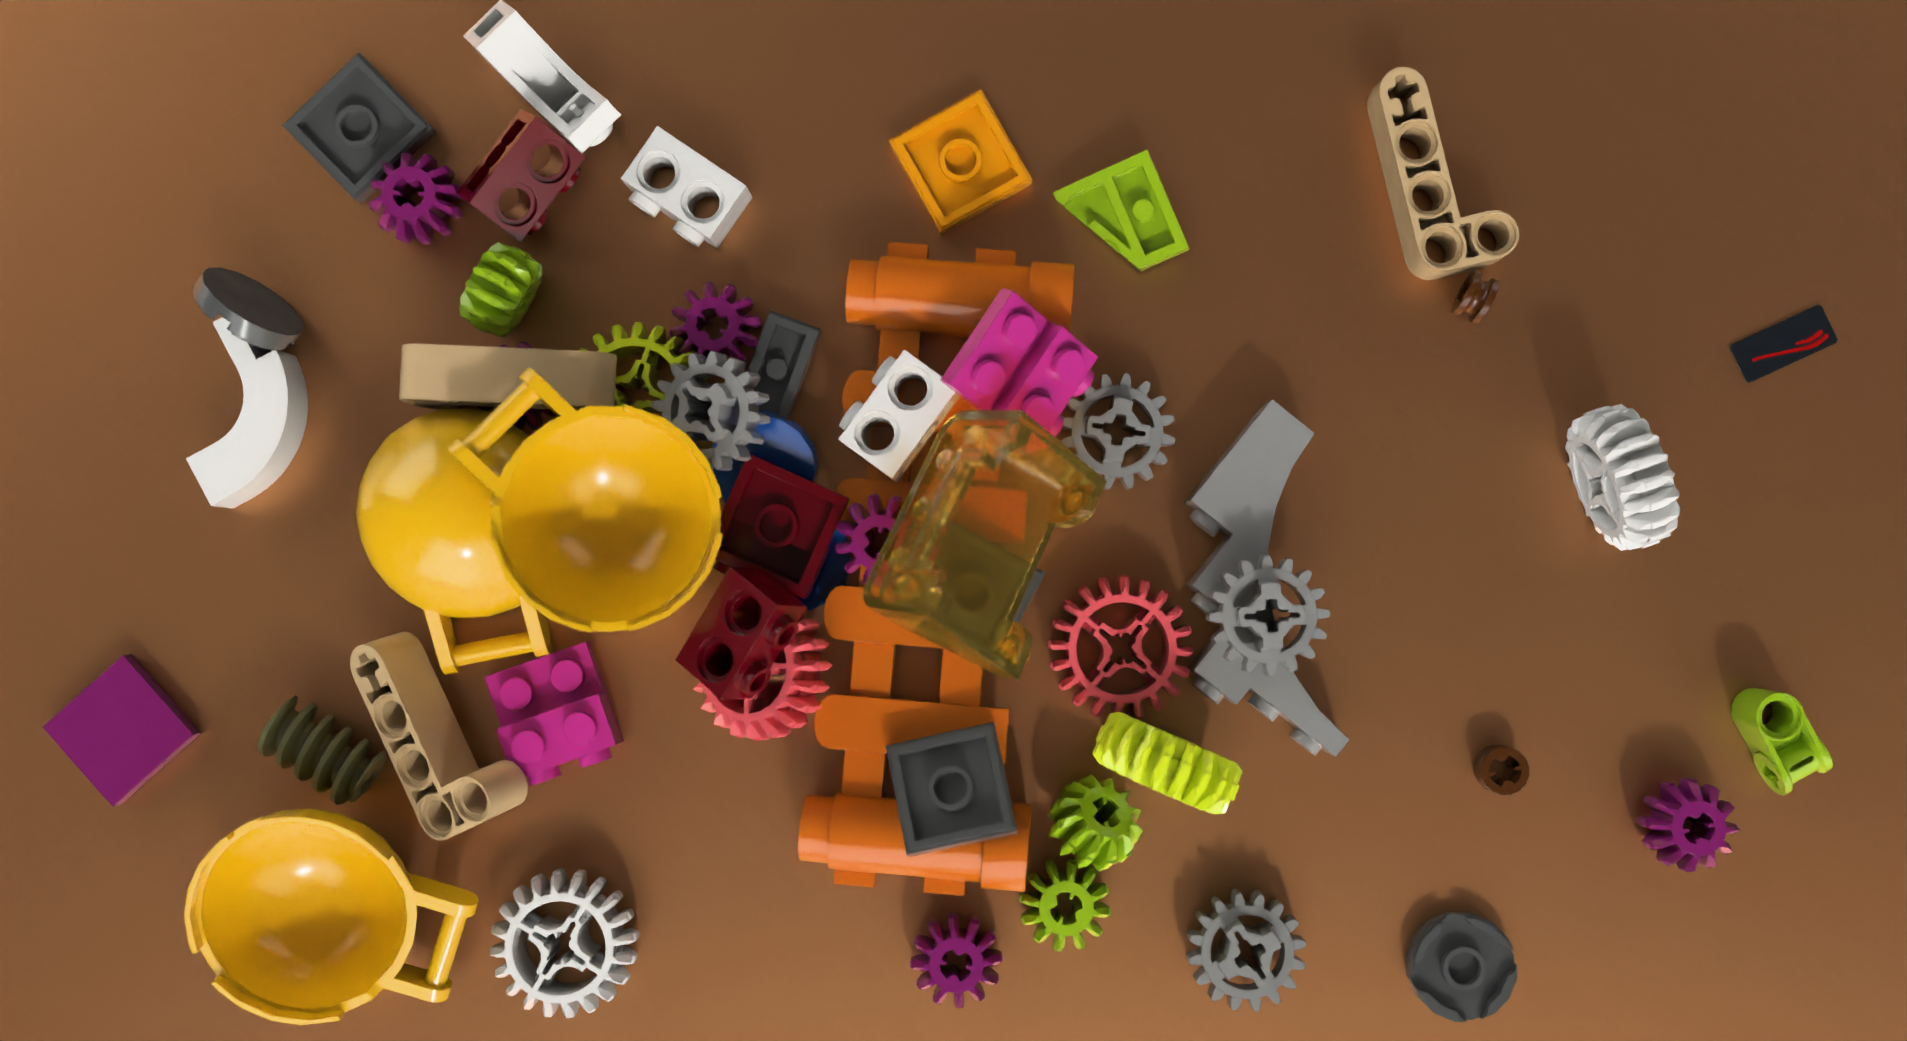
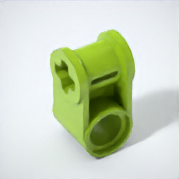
[1731,687,1833,795]

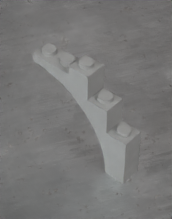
[1184,399,1349,757]

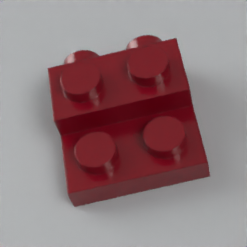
[714,454,850,599]

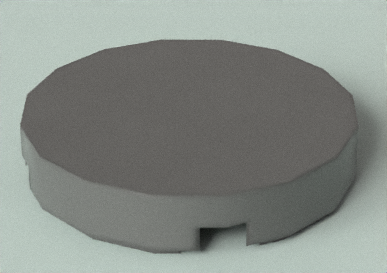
[192,267,304,350]
[1406,912,1517,1022]

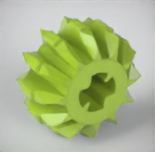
[459,242,543,337]
[1047,774,1143,872]
[1019,857,1111,952]

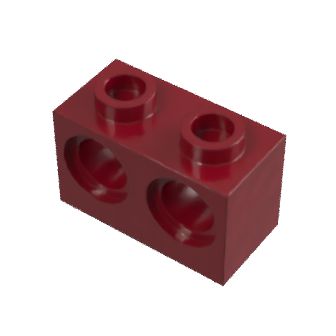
[456,109,586,242]
[675,567,807,699]

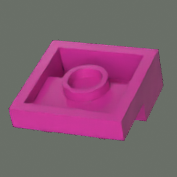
[940,288,1098,448]
[484,641,624,786]

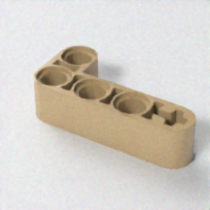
[1367,67,1519,280]
[399,344,617,410]
[350,631,528,841]

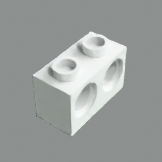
[621,126,752,249]
[838,350,960,483]

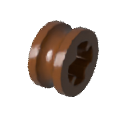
[1451,269,1500,324]
[1474,745,1529,795]

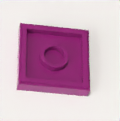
[43,654,201,807]

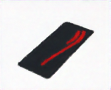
[1730,305,1838,383]

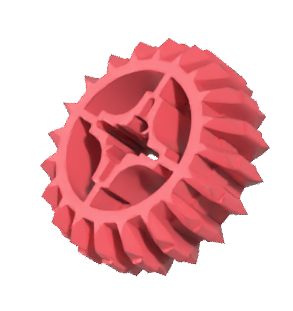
[1047,575,1194,719]
[693,605,833,741]

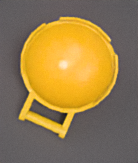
[446,367,723,632]
[356,408,553,675]
[184,809,479,1025]

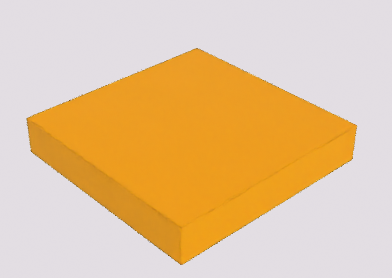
[889,89,1033,235]

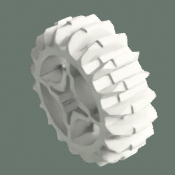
[1565,404,1680,551]
[489,868,639,1018]

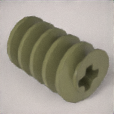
[258,695,388,805]

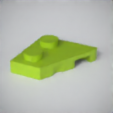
[1053,150,1190,271]

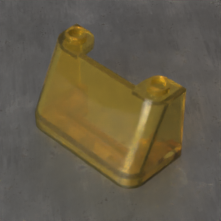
[863,410,1107,680]

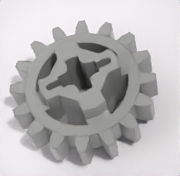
[651,351,771,471]
[1059,373,1175,490]
[1206,555,1330,676]
[1186,889,1306,1012]

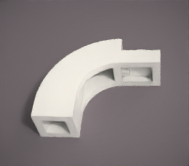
[463,0,621,153]
[186,317,308,509]

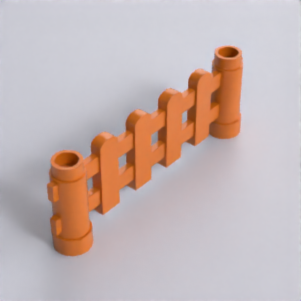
[798,242,1075,896]

